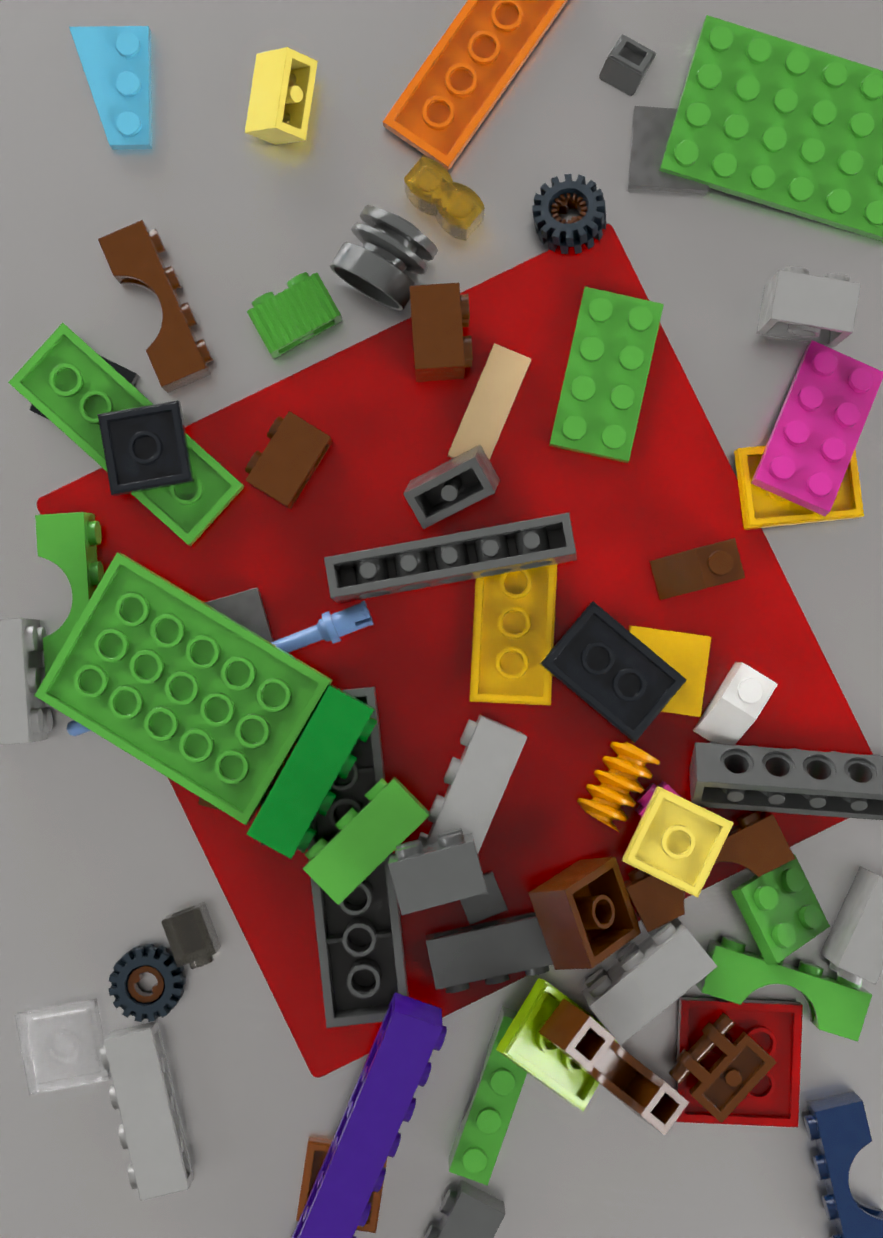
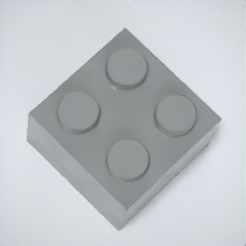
[756,266,861,347]

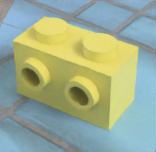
[245,47,318,145]

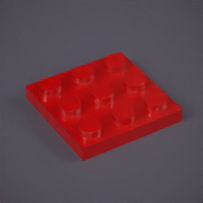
[676,997,803,1127]

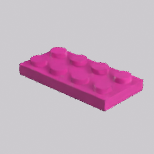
[751,340,883,516]

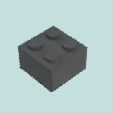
[388,828,487,915]

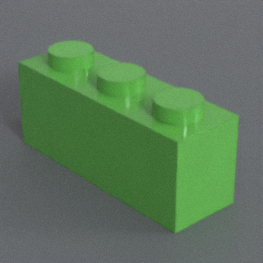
[303,777,430,905]

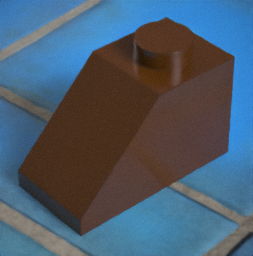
[649,538,745,600]

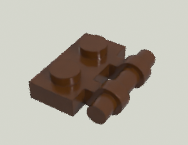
[668,1012,777,1123]

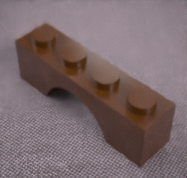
[98,220,213,393]
[624,811,795,932]
[539,999,689,1135]

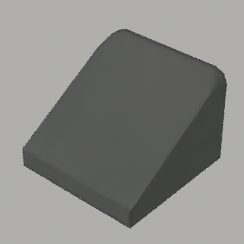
[599,34,657,96]

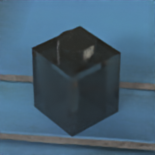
[161,902,221,969]

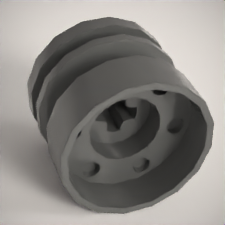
[330,205,438,311]

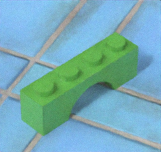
[35,512,104,676]
[696,936,872,1042]
[448,1006,527,1185]

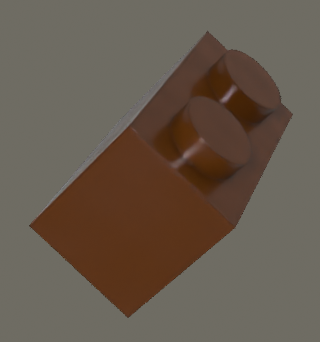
[245,411,333,510]

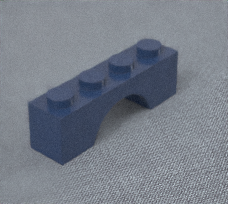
[804,1091,883,1238]

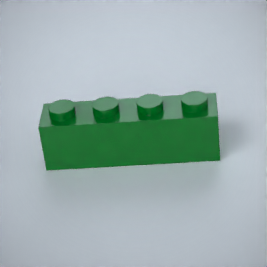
[247,685,378,859]

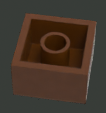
[409,282,473,382]
[528,857,641,970]

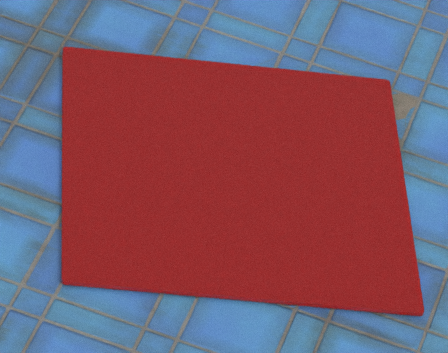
[36,223,873,1078]

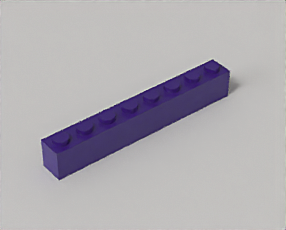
[292,992,447,1238]

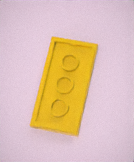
[470,564,557,706]

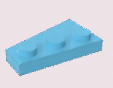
[69,26,152,150]

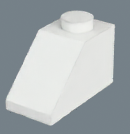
[693,662,778,745]

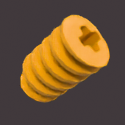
[577,742,660,832]

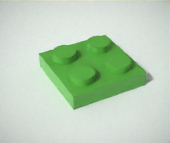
[731,854,830,965]

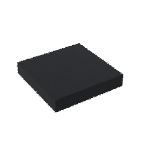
[98,400,194,496]

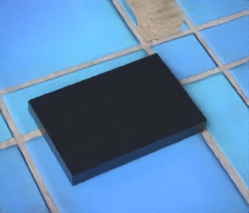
[540,601,687,743]

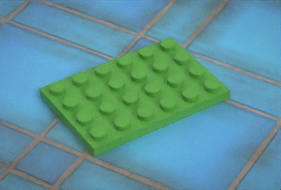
[659,15,883,242]
[34,553,333,825]

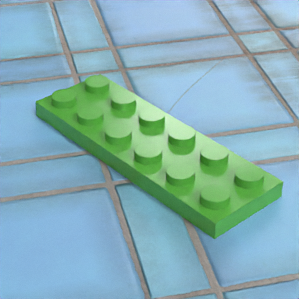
[8,323,245,546]

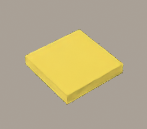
[622,786,734,898]

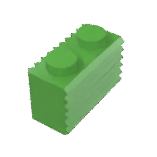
[247,272,343,359]

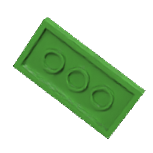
[549,287,664,463]

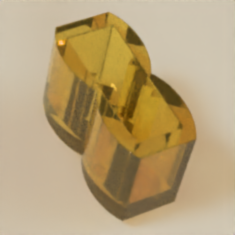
[404,156,485,241]

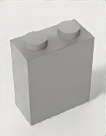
[820,866,883,985]

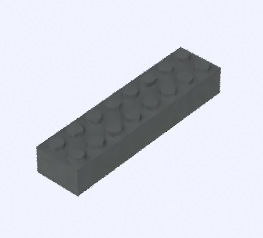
[296,686,409,1028]

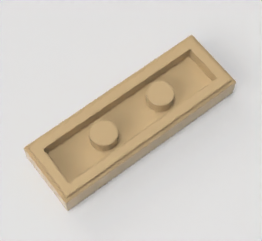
[448,343,531,460]

